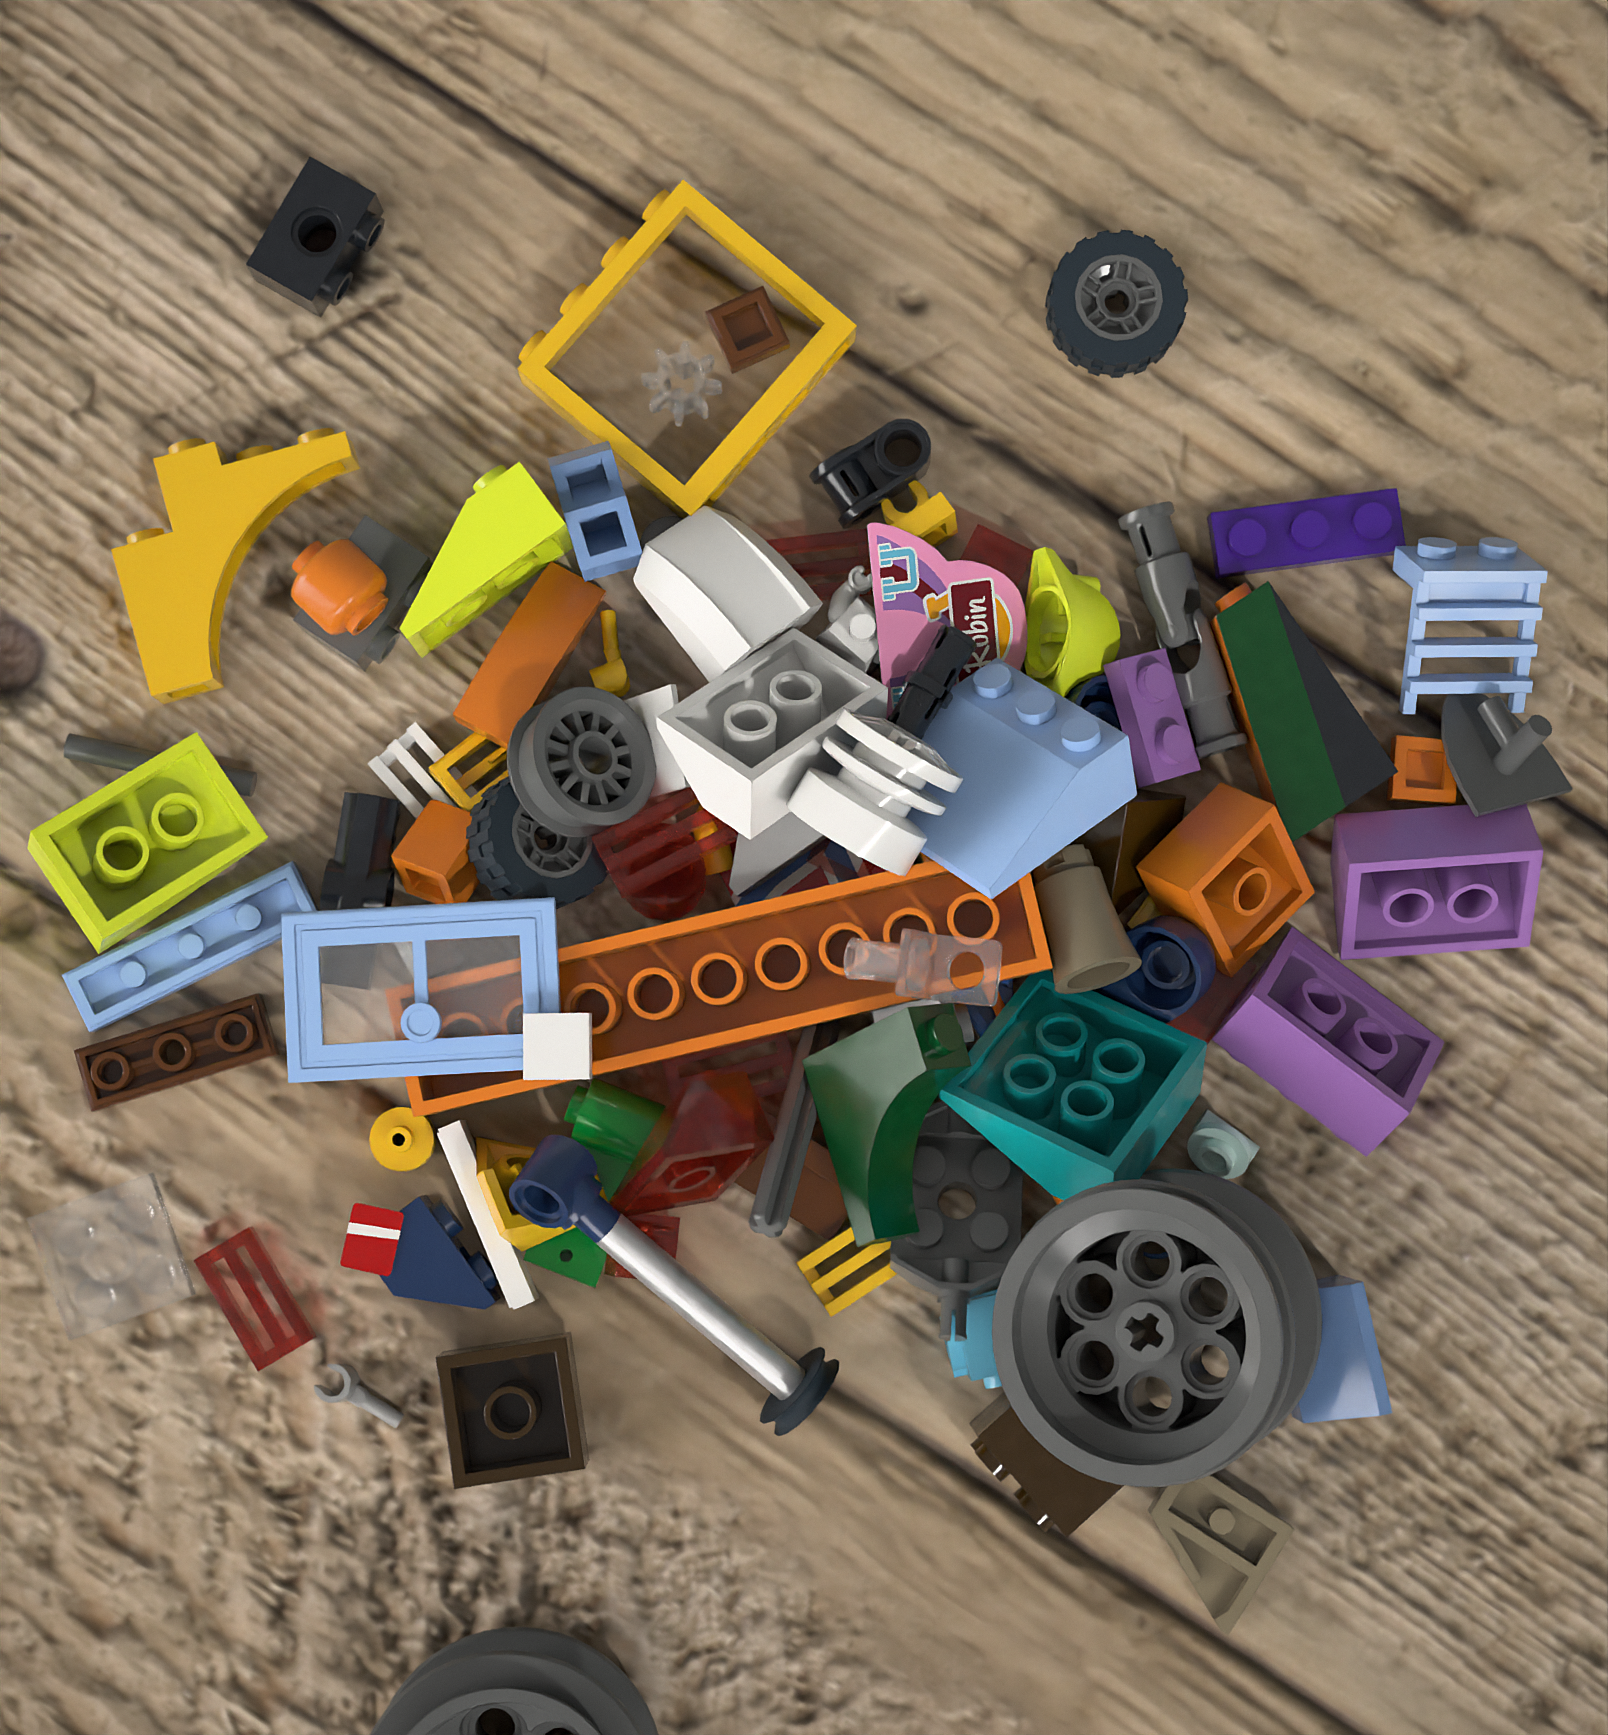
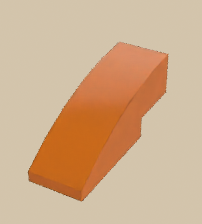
[453,561,607,749]

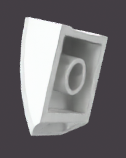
[633,505,823,683]

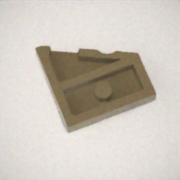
[1148,1474,1295,1635]

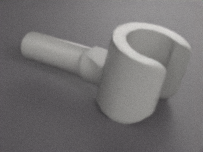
[314,1364,404,1428]

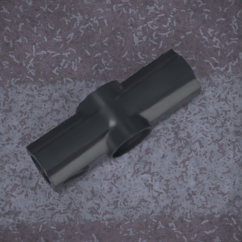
[319,792,401,990]

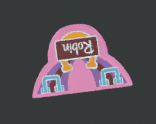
[867,522,1027,720]

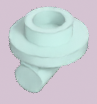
[1187,1109,1260,1179]

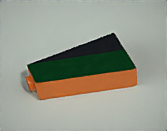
[1210,581,1398,842]

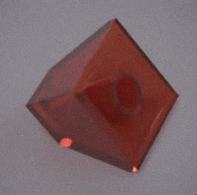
[608,1070,774,1217]

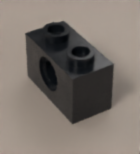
[246,156,385,318]

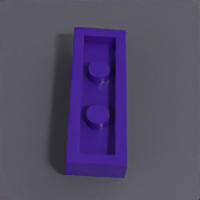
[1207,488,1406,579]

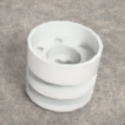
[786,707,963,876]

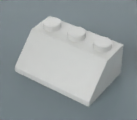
[657,628,888,840]

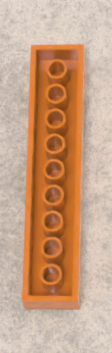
[385,860,1053,1117]

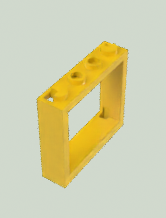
[517,179,857,518]

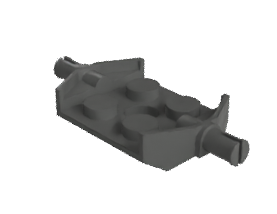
[890,1101,1023,1341]

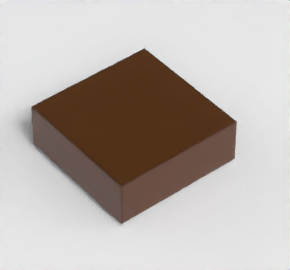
[705,286,790,374]

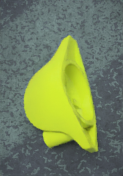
[1024,547,1121,698]

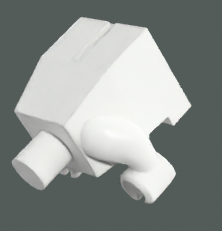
[816,565,880,676]

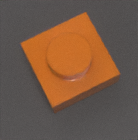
[1387,735,1457,806]

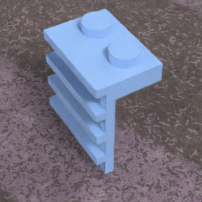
[1393,537,1548,714]

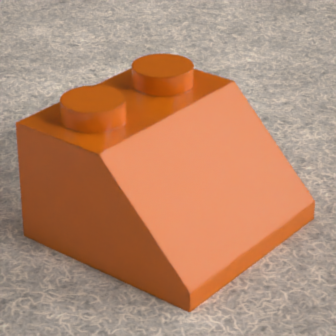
[1136,782,1315,978]

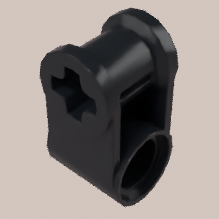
[809,419,931,529]

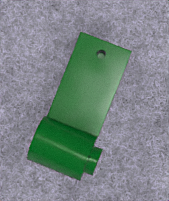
[523,1078,666,1289]

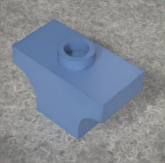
[547,441,643,582]

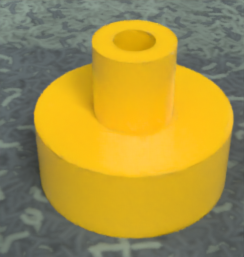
[369,1107,436,1172]

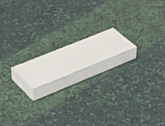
[437,1120,539,1310]

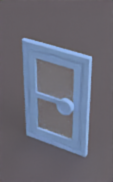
[281,897,561,1083]

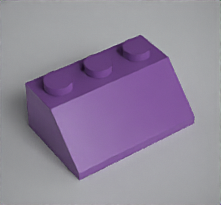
[1330,804,1544,960]
[1212,927,1444,1157]

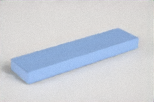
[62,861,319,1032]

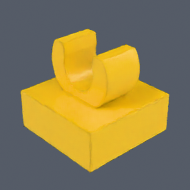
[881,480,958,548]

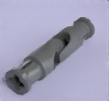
[1118,501,1250,759]

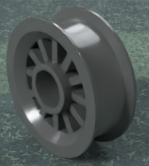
[507,687,656,838]

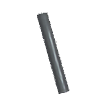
[64,733,257,797]

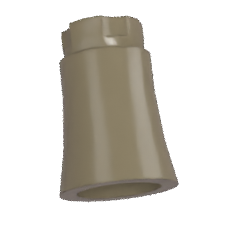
[1030,844,1142,994]

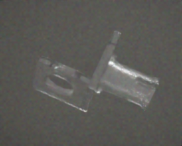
[844,928,1003,1007]

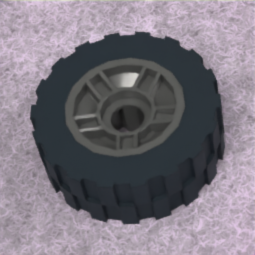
[1045,229,1188,378]
[466,776,616,909]

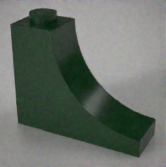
[802,1003,972,1247]

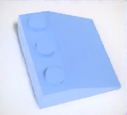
[906,658,1137,899]

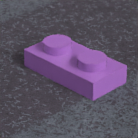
[1103,648,1201,788]

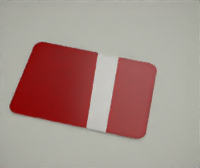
[340,1203,404,1276]

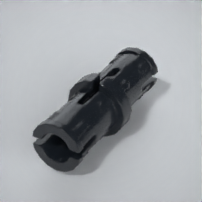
[887,624,977,740]

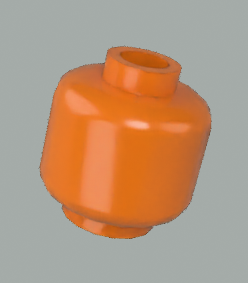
[291,539,389,636]

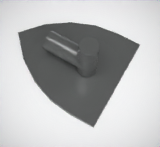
[1441,693,1573,817]

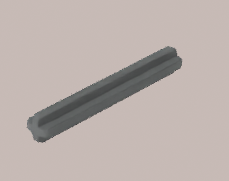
[748,1020,841,1238]

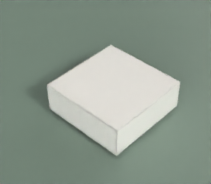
[523,1013,592,1080]

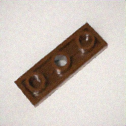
[74,993,280,1112]

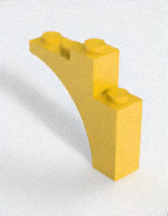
[111,428,360,704]

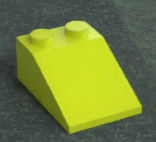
[399,461,574,658]
[27,732,268,954]

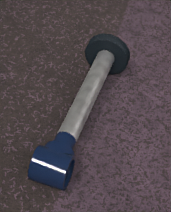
[509,1135,839,1436]

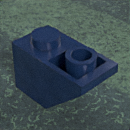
[379,1195,501,1310]

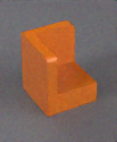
[391,800,480,904]

